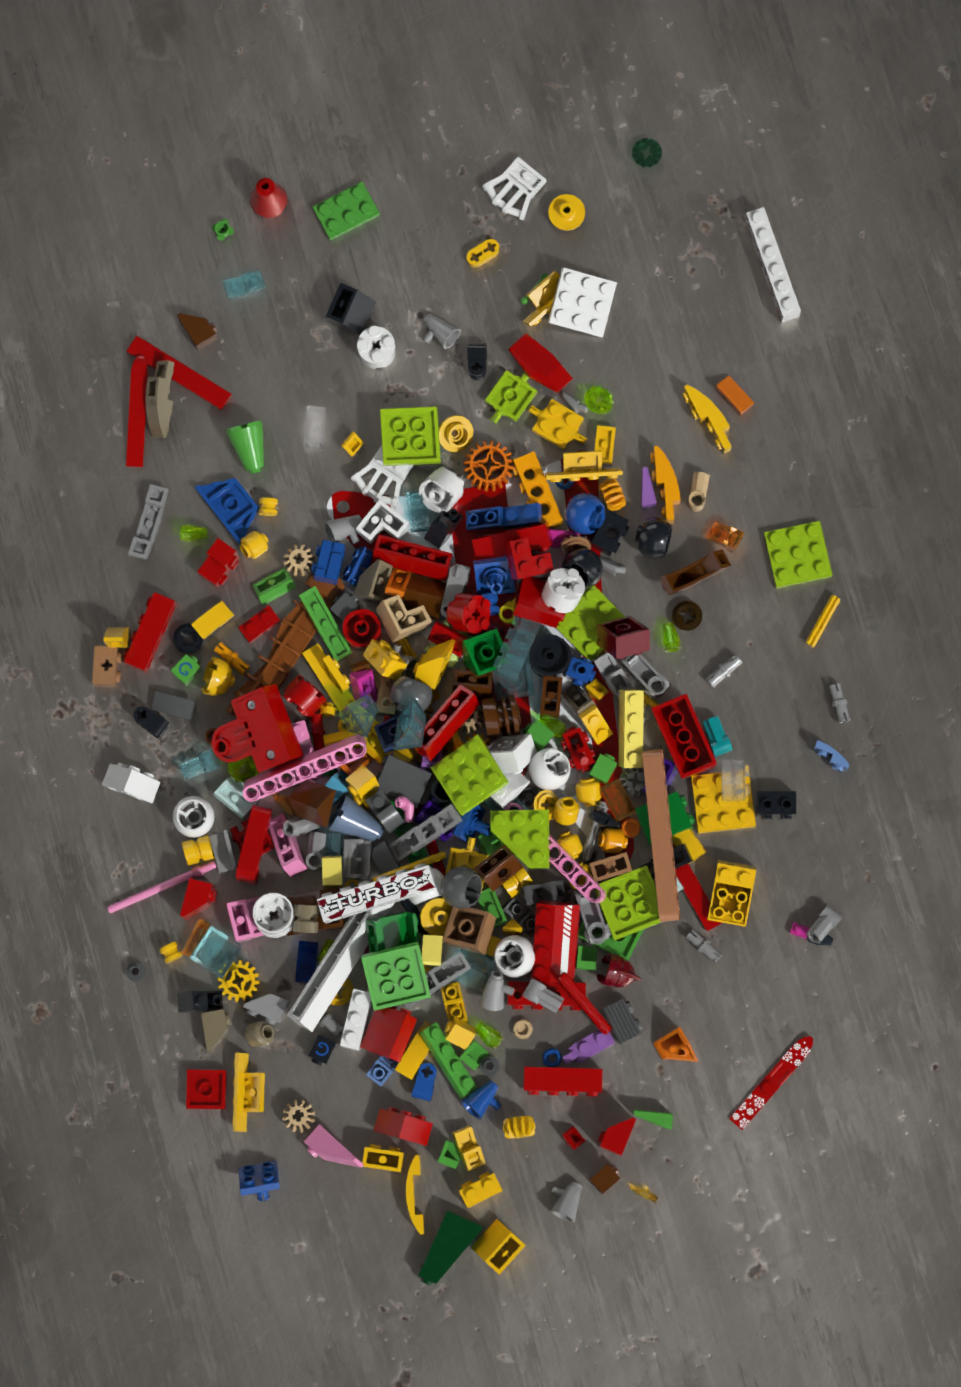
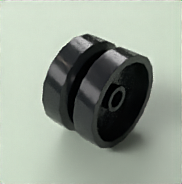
[529,634,571,679]

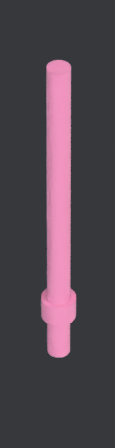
[107,861,217,913]

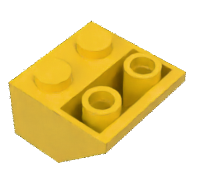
[471,1219,526,1275]

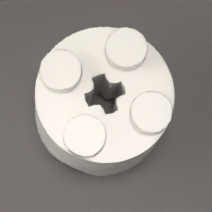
[357,326,396,369]
[419,467,464,513]
[542,568,585,613]

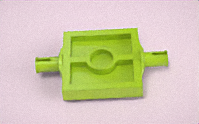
[485,370,538,424]

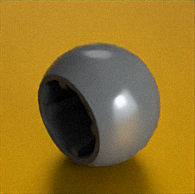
[390,676,432,716]
[441,866,482,909]

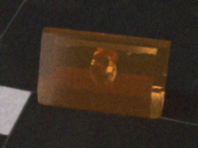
[599,779,636,822]
[182,919,212,959]

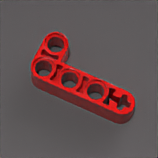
[236,805,272,885]

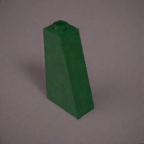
[418,1210,483,1286]

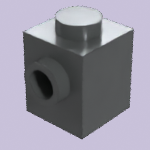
[330,592,360,623]

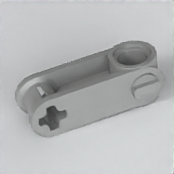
[441,563,471,619]
[618,654,670,700]
[574,890,611,945]

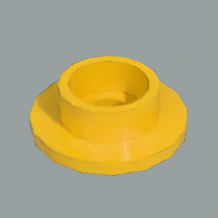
[548,194,585,231]
[439,415,474,452]
[420,898,453,936]

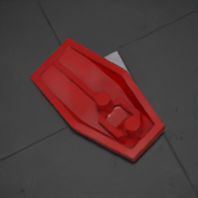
[508,333,573,393]

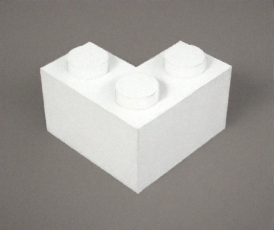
[356,500,410,545]
[102,762,160,803]

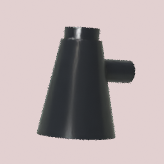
[427,780,451,808]

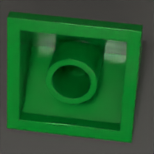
[462,629,512,677]

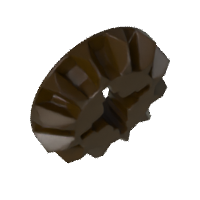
[672,601,702,631]

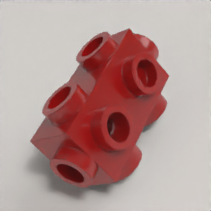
[560,726,597,773]

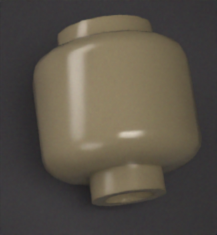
[245,1021,274,1047]

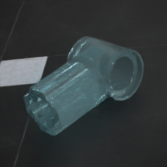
[179,749,221,781]
[324,832,344,871]

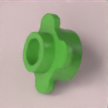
[212,219,234,241]

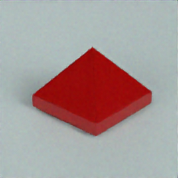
[562,1126,585,1150]

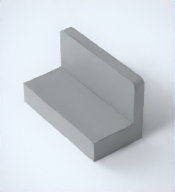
[209,830,238,874]

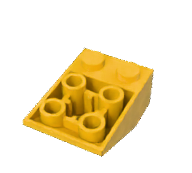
[708,860,756,927]

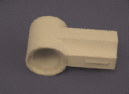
[688,472,710,512]

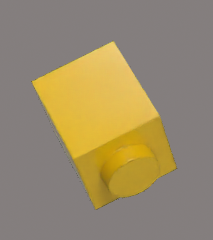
[444,1016,476,1050]

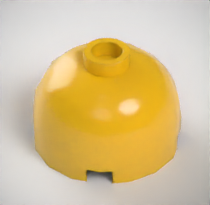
[201,657,235,696]

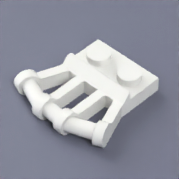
[482,157,547,221]
[350,444,414,508]

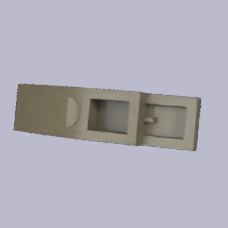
[146,360,174,438]

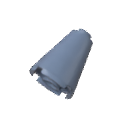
[328,795,384,842]

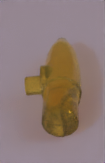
[630,1185,658,1203]

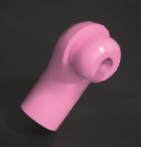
[394,796,414,823]

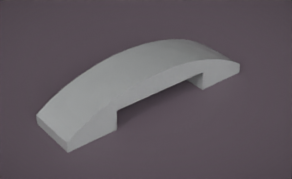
[128,484,169,560]

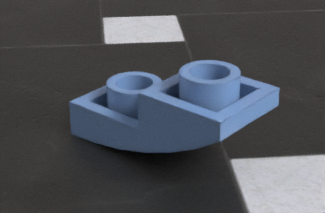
[813,740,849,772]
[366,1054,404,1087]

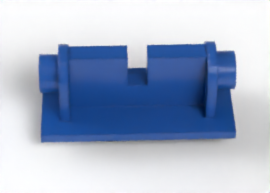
[342,546,373,586]

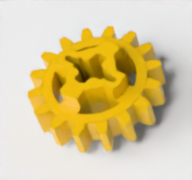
[218,960,260,1003]

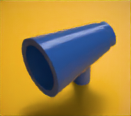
[461,1080,502,1120]

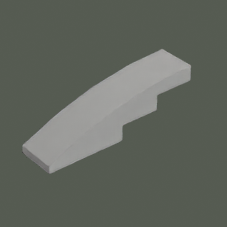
[592,652,651,723]
[389,804,463,862]
[404,952,471,1009]

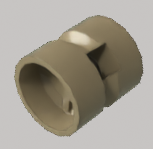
[293,904,319,933]

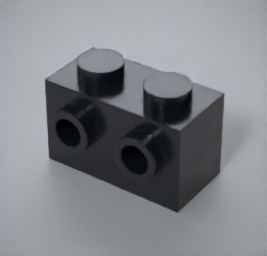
[756,791,796,820]

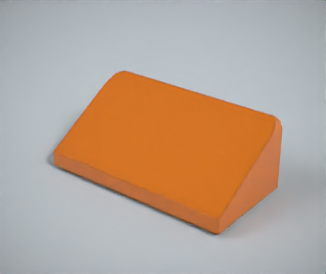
[715,376,754,416]

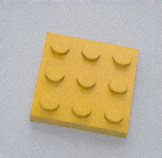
[691,769,756,834]

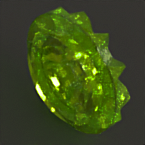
[584,385,614,414]
[227,756,258,784]

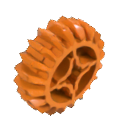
[463,440,514,492]

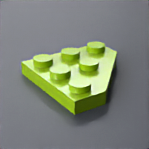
[490,809,550,869]

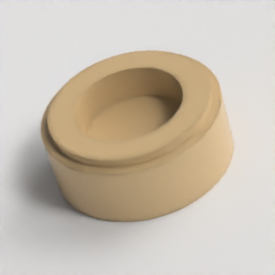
[513,1019,533,1039]

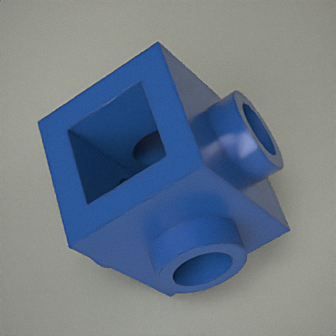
[565,657,596,687]

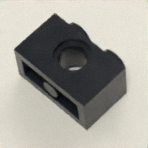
[591,510,630,557]

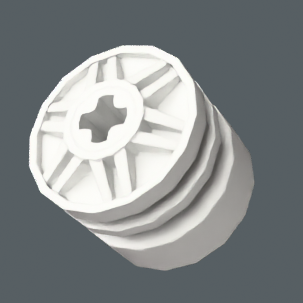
[253,893,295,938]

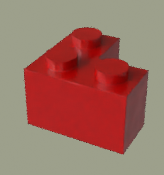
[197,538,240,588]
[504,538,554,579]
[374,1107,433,1146]

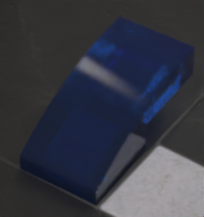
[295,941,319,983]

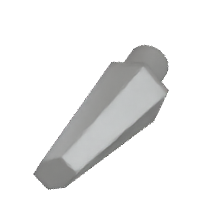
[562,392,588,413]
[599,557,626,576]

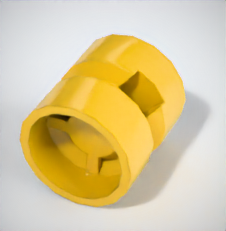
[182,835,215,866]
[502,862,534,898]

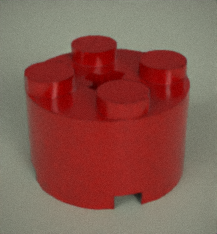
[447,593,491,634]
[343,609,382,650]
[282,674,327,717]

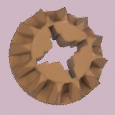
[561,534,591,555]

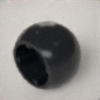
[635,517,672,559]
[561,548,603,589]

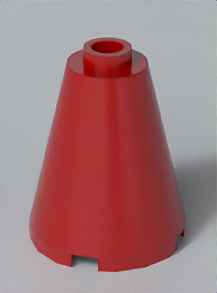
[250,178,287,218]

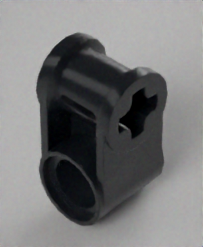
[467,343,487,381]
[133,706,171,739]

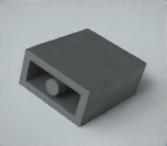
[376,751,434,808]

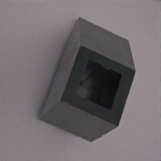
[424,508,464,549]
[177,991,223,1013]

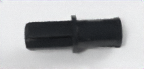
[588,809,621,829]

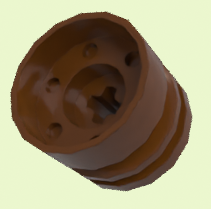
[481,694,521,739]

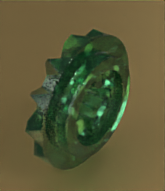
[632,138,662,168]

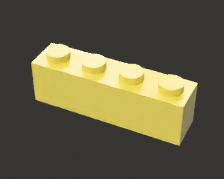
[618,689,644,768]

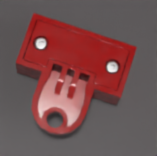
[211,684,304,773]

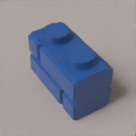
[311,540,346,585]

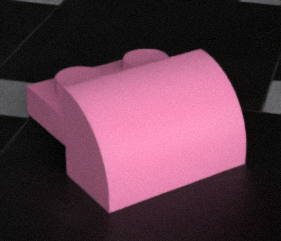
[226,896,265,942]

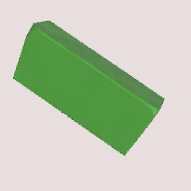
[252,567,296,605]

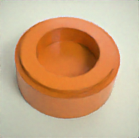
[621,818,640,838]

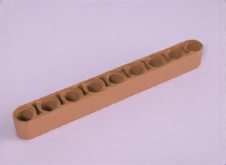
[642,749,680,922]

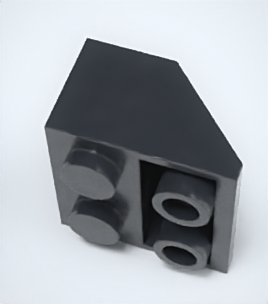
[326,283,376,336]

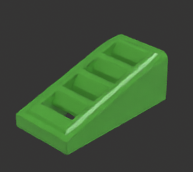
[633,1110,673,1130]

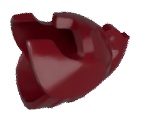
[597,954,642,988]

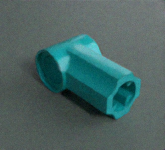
[703,716,733,757]

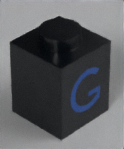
[309,1035,337,1066]

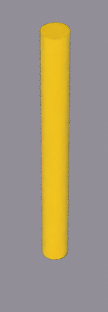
[372,851,446,882]

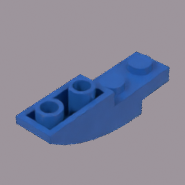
[466,503,542,530]

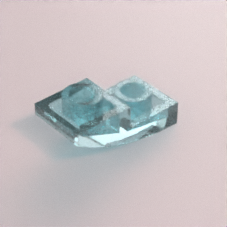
[223,270,266,300]
[406,491,429,533]

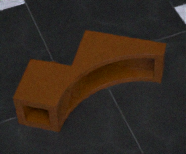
[659,549,731,595]

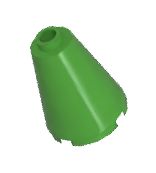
[226,420,264,474]

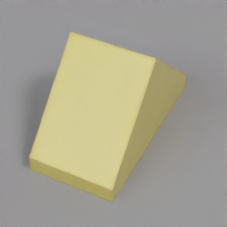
[322,856,344,890]
[422,935,443,966]

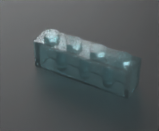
[493,616,541,684]

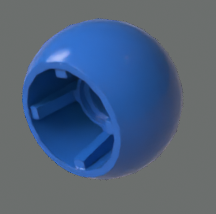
[565,493,605,535]

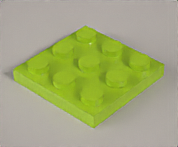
[380,407,441,466]
[764,521,833,589]
[556,586,625,663]
[431,734,510,816]
[594,865,662,941]

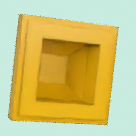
[341,432,364,457]
[585,679,609,700]
[503,918,522,935]

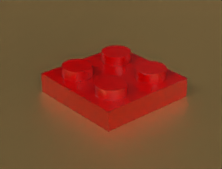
[186,1070,227,1110]

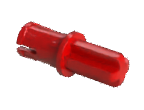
[310,714,326,751]

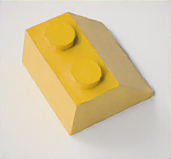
[413,639,455,689]

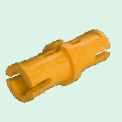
[214,642,250,676]

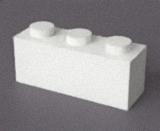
[340,989,372,1051]

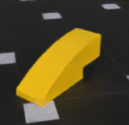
[104,627,130,648]
[395,1020,432,1080]

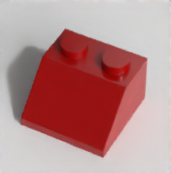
[180,878,218,920]
[597,1118,637,1156]

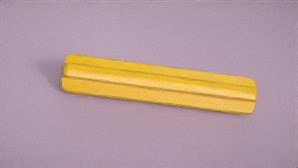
[806,595,840,647]

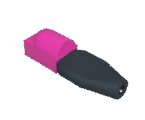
[790,922,833,946]

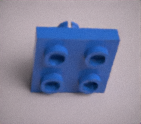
[473,556,516,595]
[453,805,491,844]
[239,1161,280,1201]

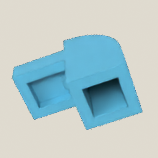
[325,770,348,809]

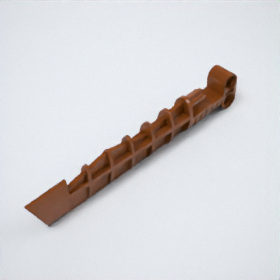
[205,574,345,752]

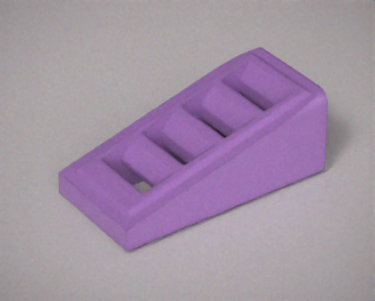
[641,467,657,510]

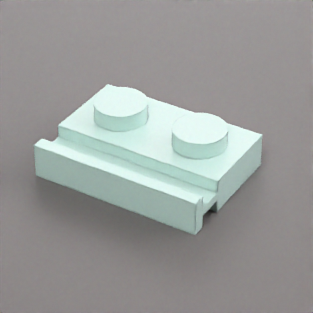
[213,774,261,819]

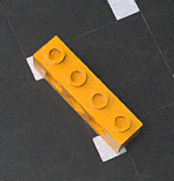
[513,451,563,529]

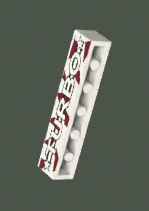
[745,207,801,323]
[317,863,437,923]

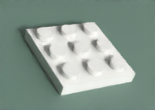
[548,268,617,338]

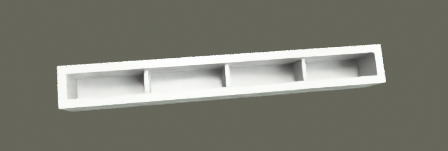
[287,903,394,1032]

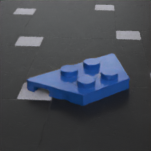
[195,478,259,545]

